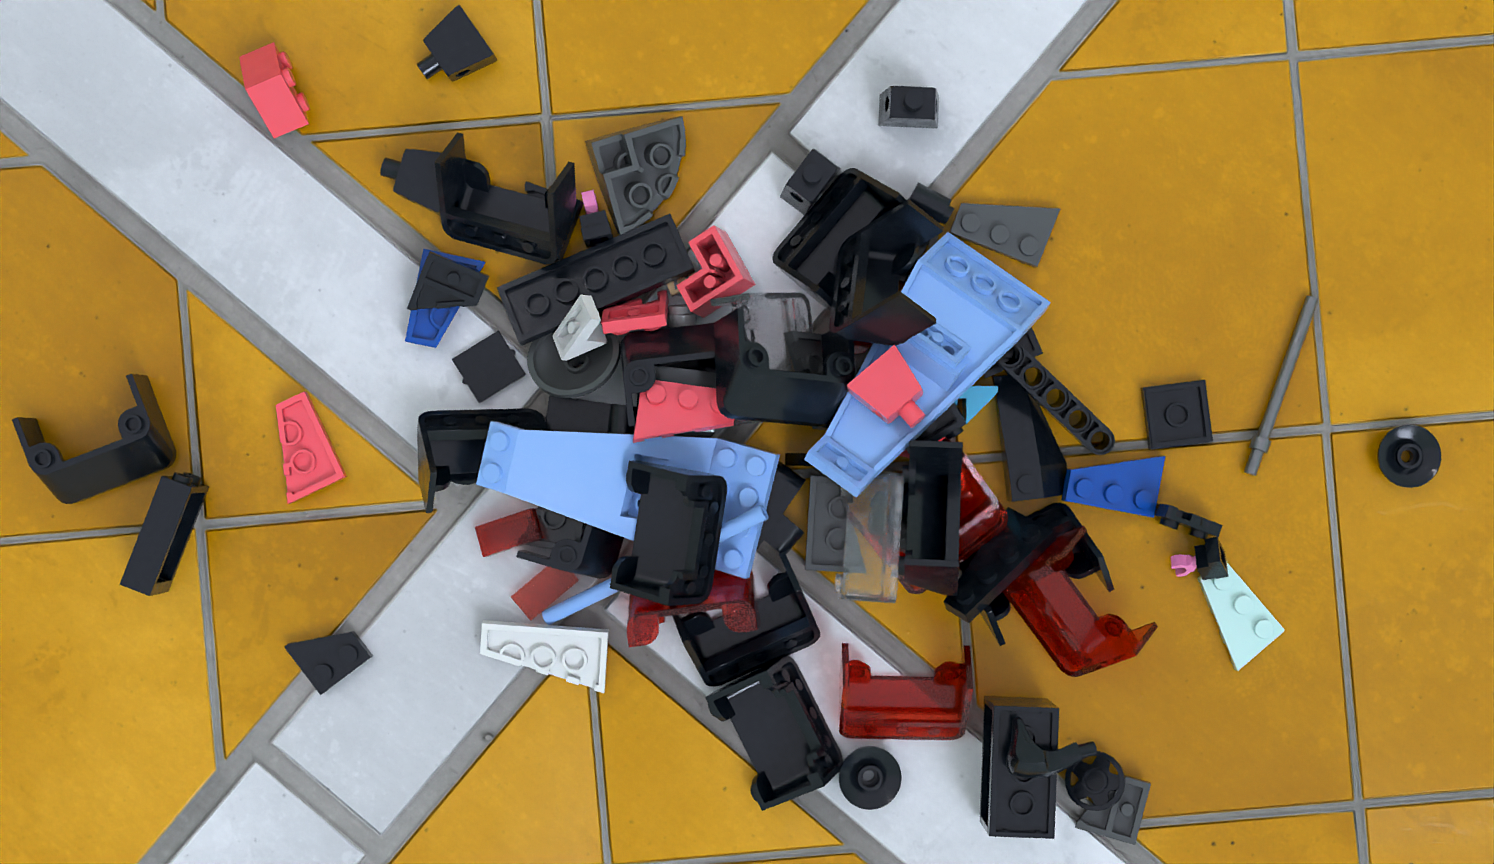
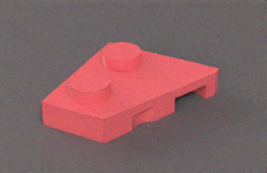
[601,290,669,335]

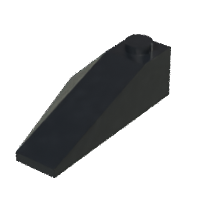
[993,373,1067,502]

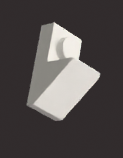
[552,295,607,361]

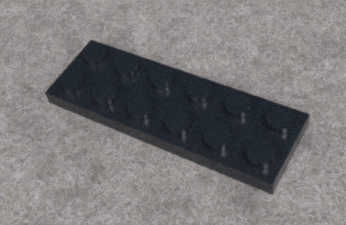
[497,214,695,346]

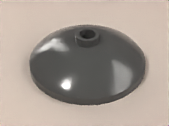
[527,318,621,398]

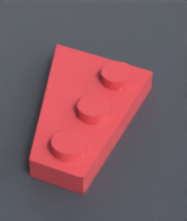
[633,380,735,443]
[276,391,347,504]

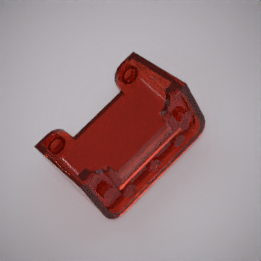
[627,570,761,647]

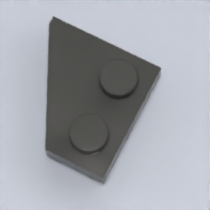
[1075,775,1151,845]

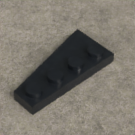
[943,507,1056,623]

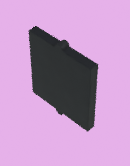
[452,330,526,403]

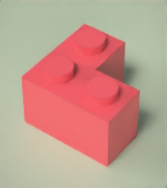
[239,42,310,139]
[676,225,756,318]

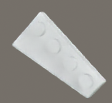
[480,620,609,693]

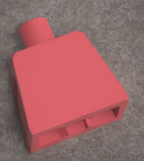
[847,345,926,428]

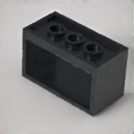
[979,696,1059,839]

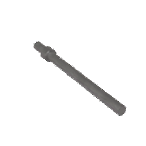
[1244,296,1319,476]

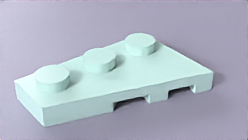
[1197,563,1285,671]

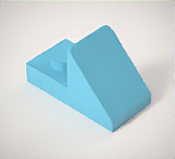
[955,386,998,424]

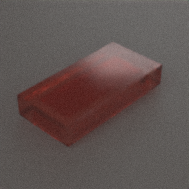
[475,508,544,557]
[511,566,579,621]

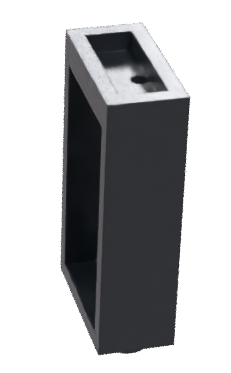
[119,472,209,596]

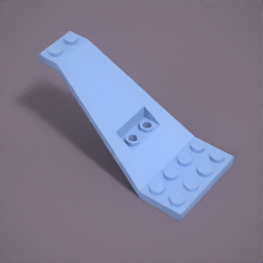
[804,232,1051,498]
[476,421,780,579]

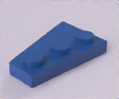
[405,249,486,348]
[1061,456,1165,518]

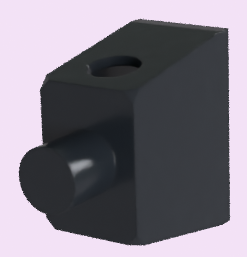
[417,5,497,82]
[878,86,939,128]
[380,149,442,216]
[780,149,841,216]

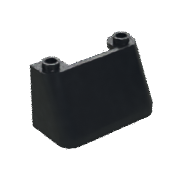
[610,461,727,606]
[705,656,843,811]

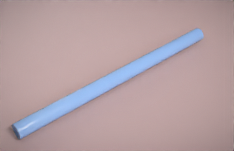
[542,505,769,625]

